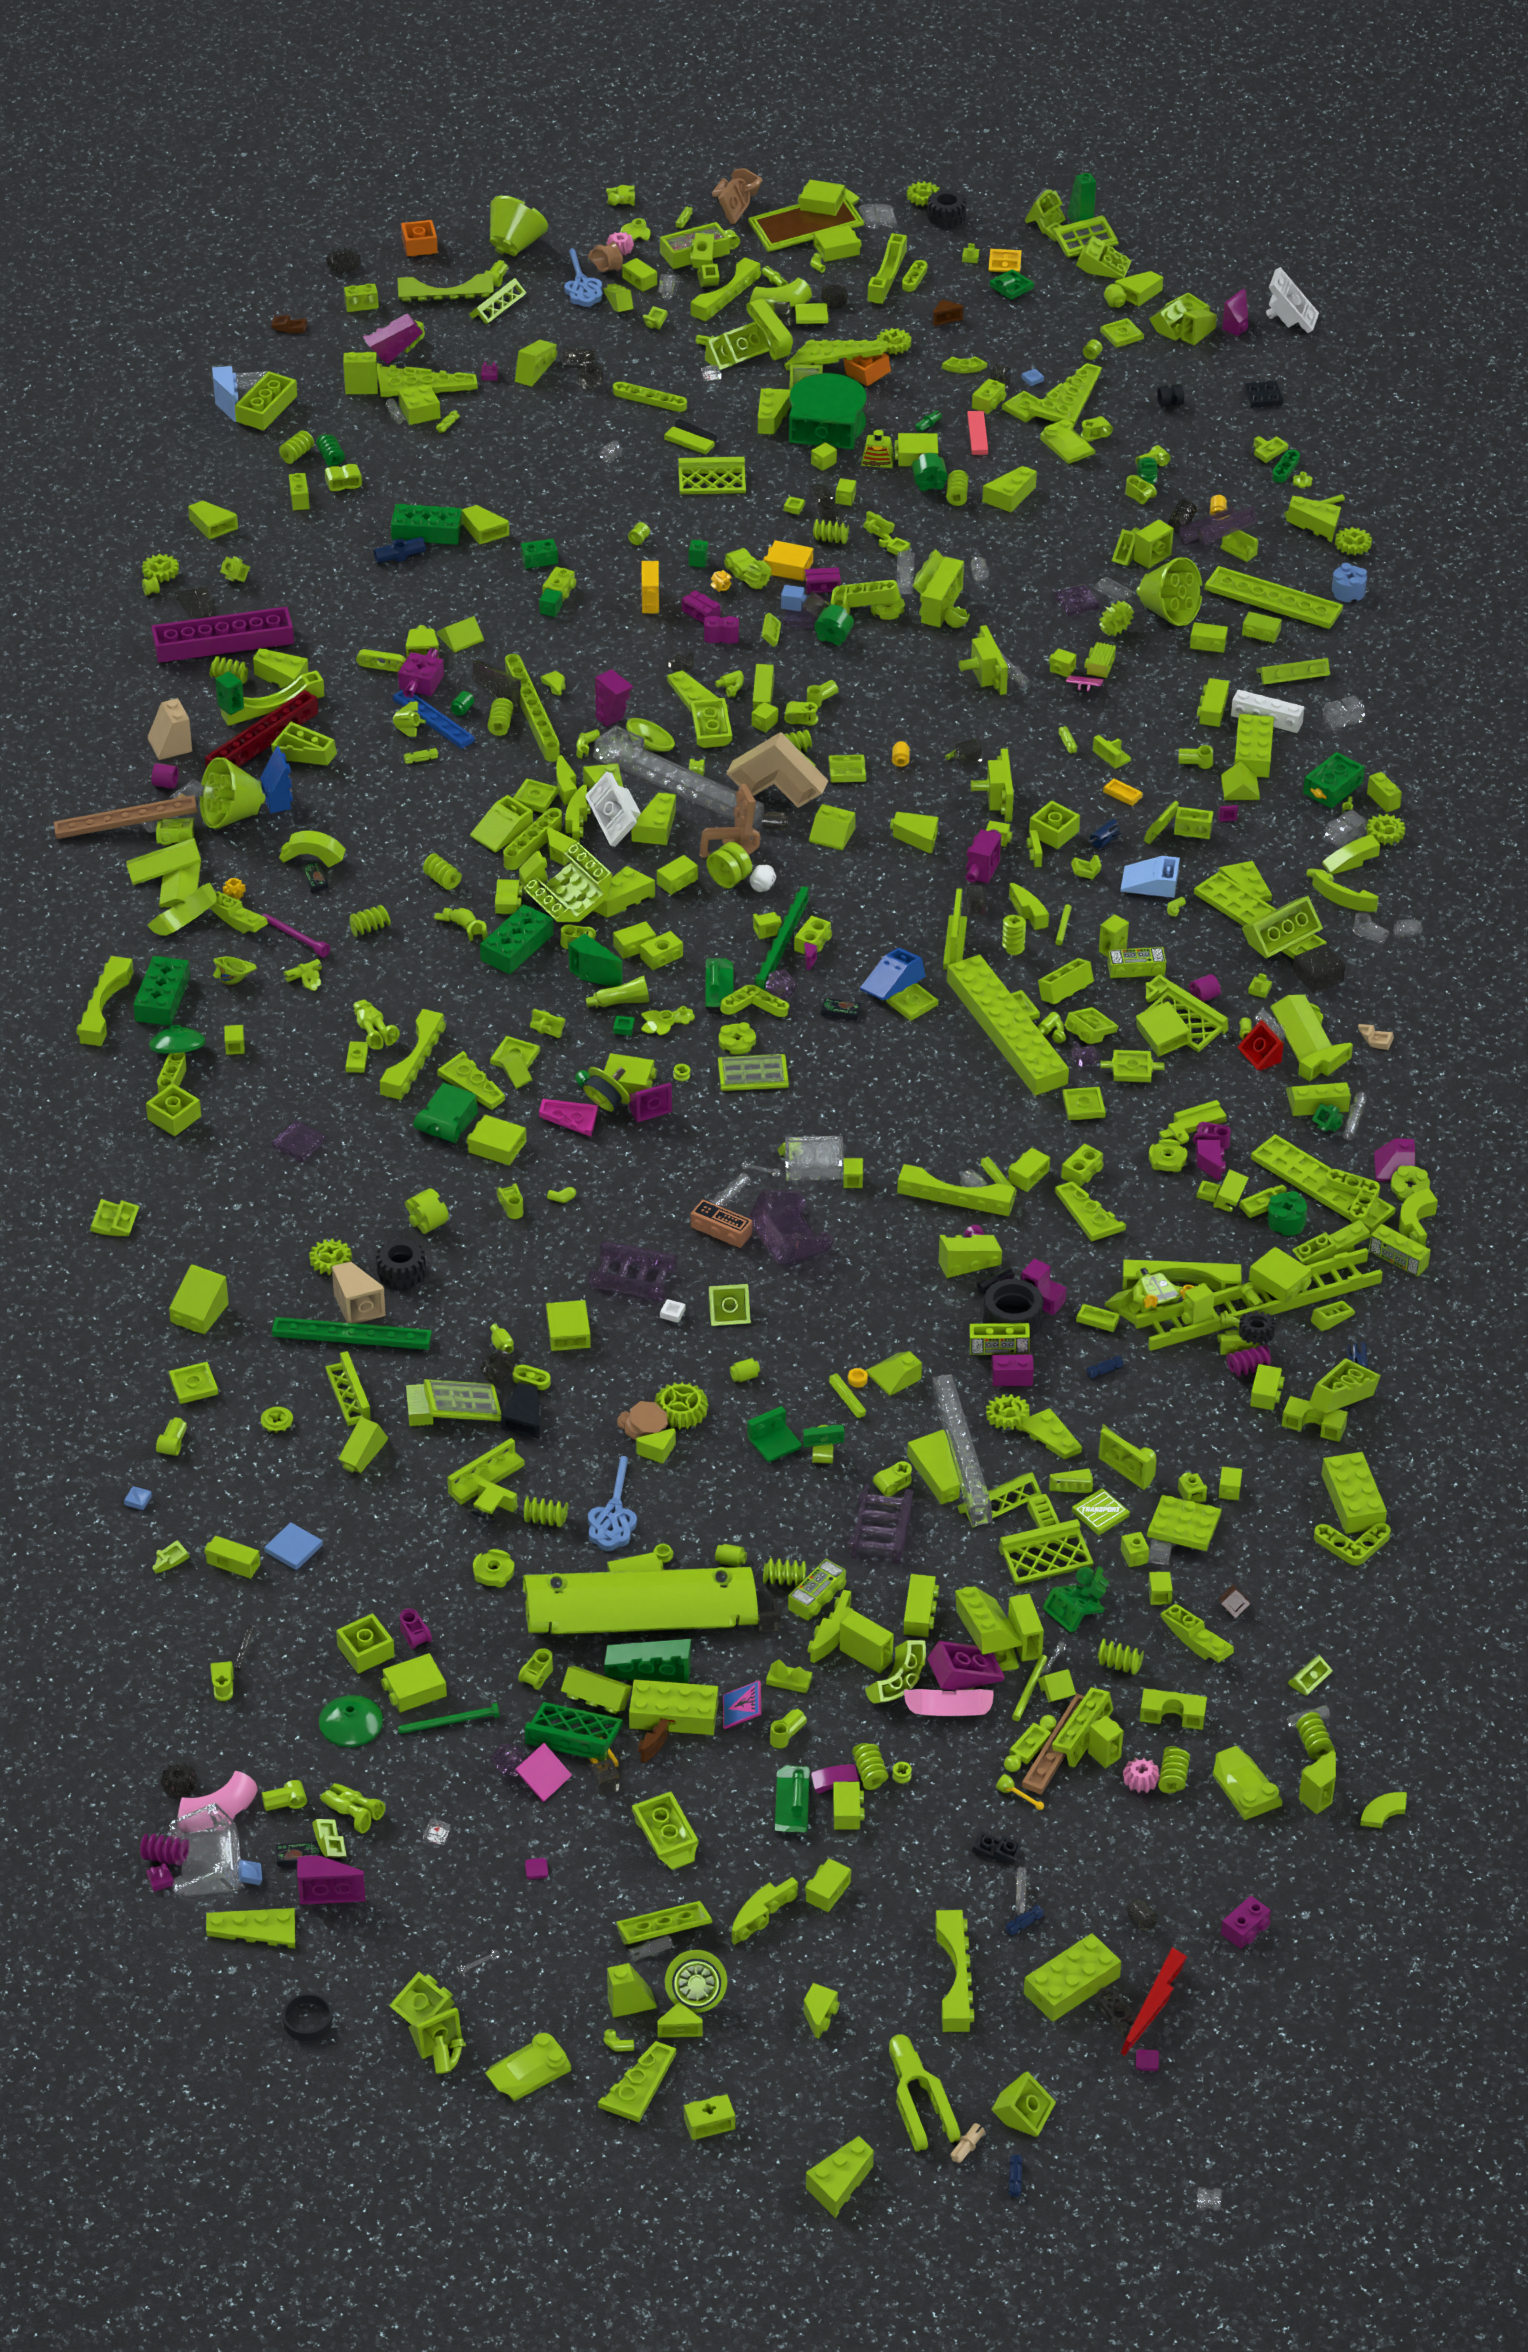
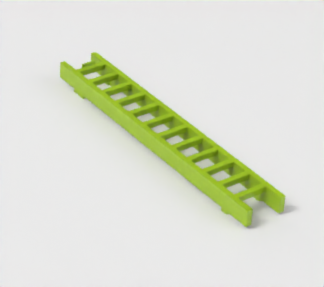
[1135,1248,1383,1351]

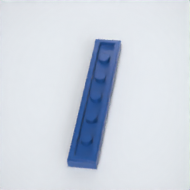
[393,689,475,749]

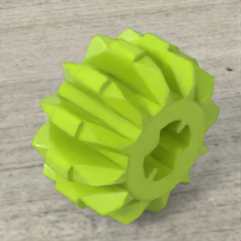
[744,560,772,589]

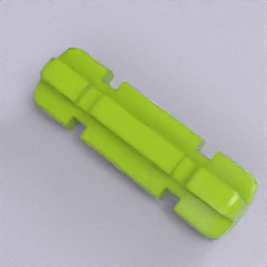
[675,206,693,229]
[436,410,460,433]
[1059,726,1077,753]
[404,748,438,764]

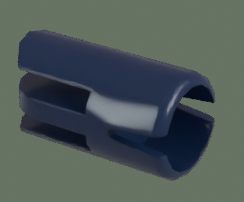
[1090,819,1122,849]
[1347,1342,1368,1369]

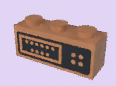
[691,1199,752,1248]

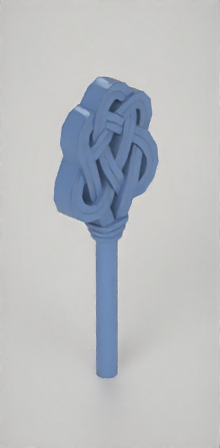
[564,248,602,307]
[588,1456,637,1551]

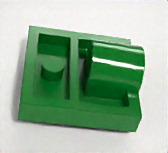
[989,269,1034,300]

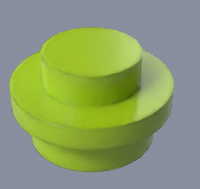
[653,1544,673,1563]

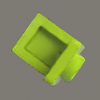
[642,306,668,330]
[1071,855,1101,880]

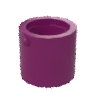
[151,763,179,789]
[1189,974,1221,1002]

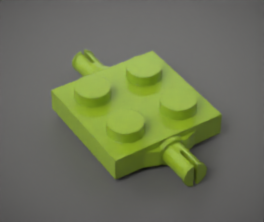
[1100,1050,1164,1082]

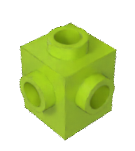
[220,556,250,582]

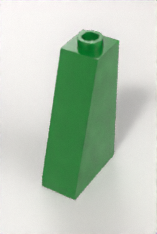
[1067,173,1096,231]

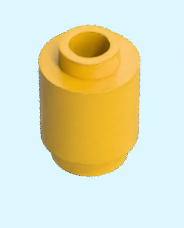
[1210,495,1227,520]
[892,741,910,767]

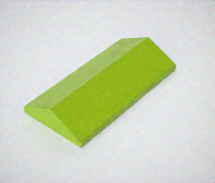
[126,838,202,885]
[159,862,201,907]
[1271,995,1332,1062]
[616,1901,712,1945]

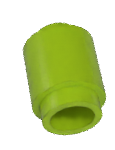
[729,1358,760,1382]
[715,1544,747,1567]

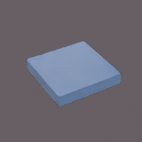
[264,1522,323,1570]

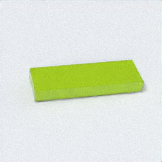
[664,427,715,455]

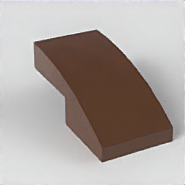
[271,315,308,333]

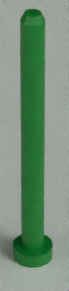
[397,1703,500,1734]

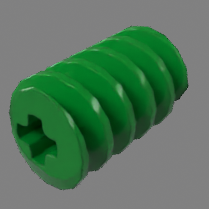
[316,434,345,467]

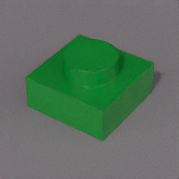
[613,1016,635,1036]

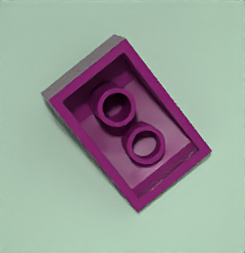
[927,1641,1005,1691]
[297,1855,366,1905]

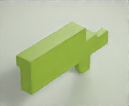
[1159,1100,1227,1144]

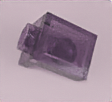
[1071,1041,1100,1067]

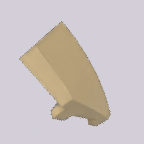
[1358,1024,1394,1050]

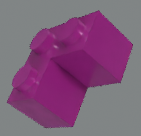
[1021,1258,1067,1315]

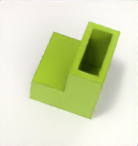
[1038,1669,1076,1703]

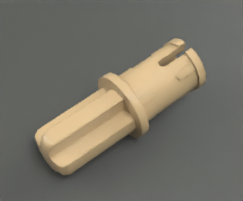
[950,2123,985,2163]

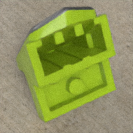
[1025,189,1066,234]

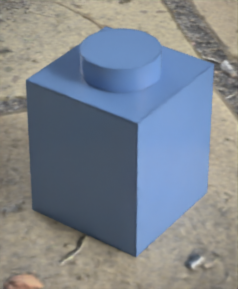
[781,585,807,611]

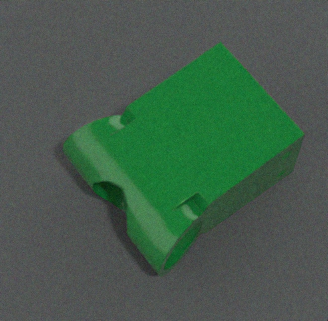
[413,1082,478,1144]

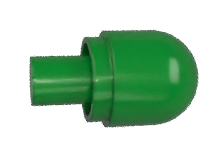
[575,1070,590,1088]

